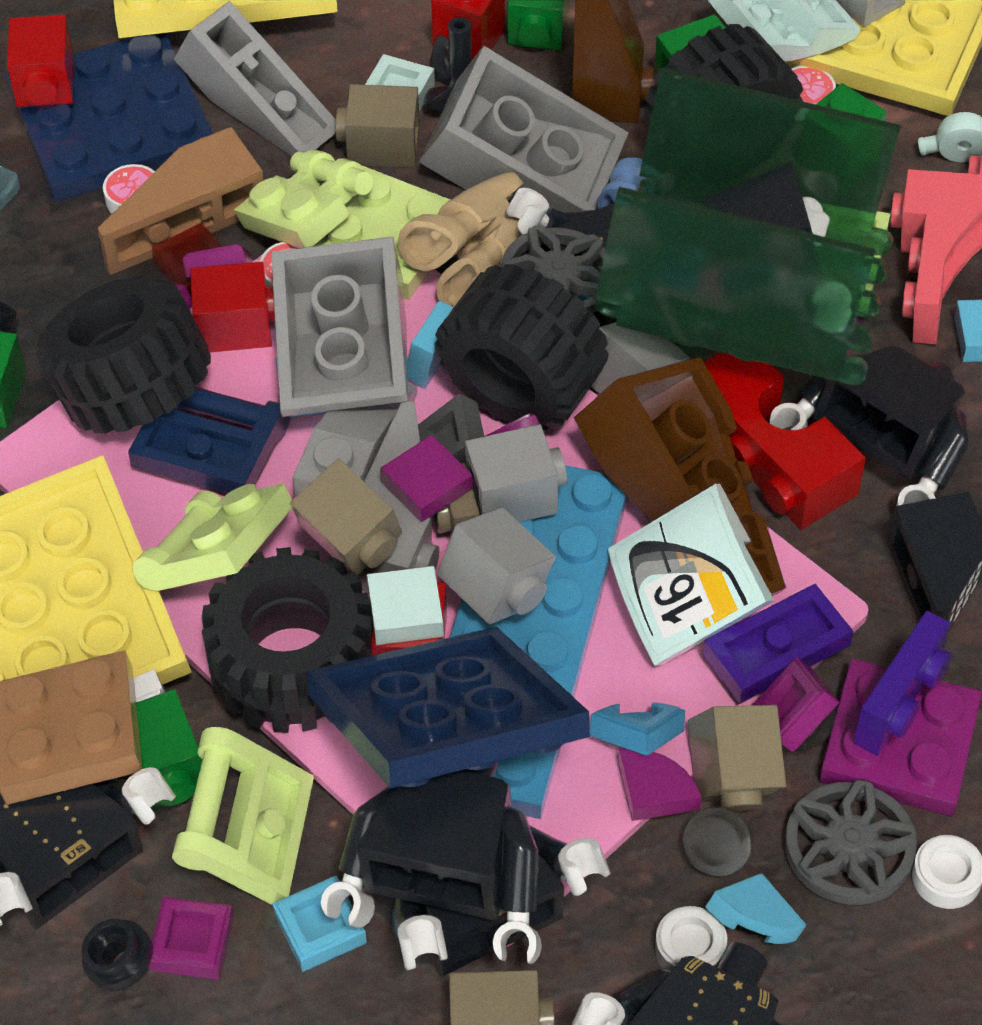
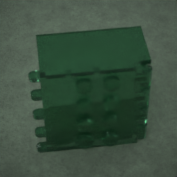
[596,68,901,385]

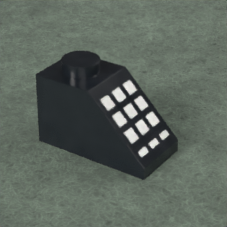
[887,492,982,633]

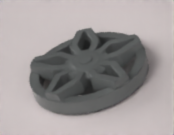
[501,225,615,313]
[785,780,917,905]

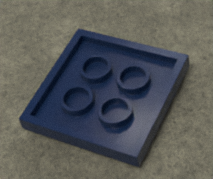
[5,33,213,202]
[307,627,590,788]

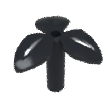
[423,17,472,112]

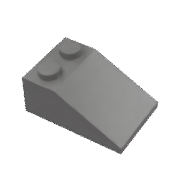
[419,46,629,212]
[271,237,408,417]

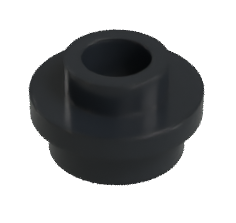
[81,919,153,990]

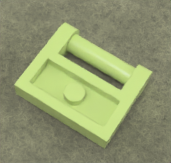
[132,483,292,591]
[172,727,314,905]

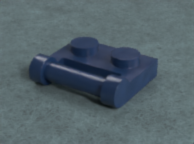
[128,387,290,494]

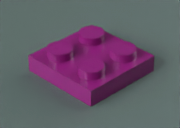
[819,658,982,817]

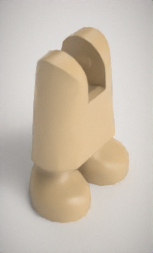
[398,171,528,307]

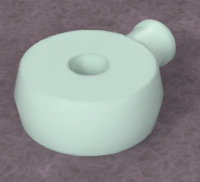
[918,112,982,163]

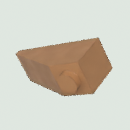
[97,127,264,275]

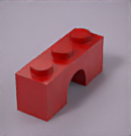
[704,338,866,531]

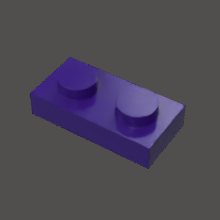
[703,583,854,703]
[854,610,952,756]

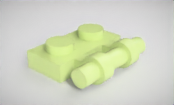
[234,149,374,248]

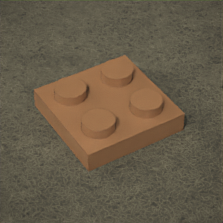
[0,650,143,805]

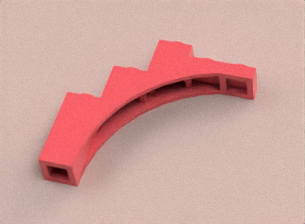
[891,155,982,345]

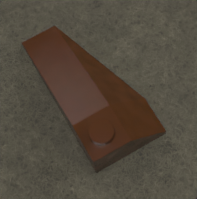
[572,0,654,124]
[573,357,786,596]

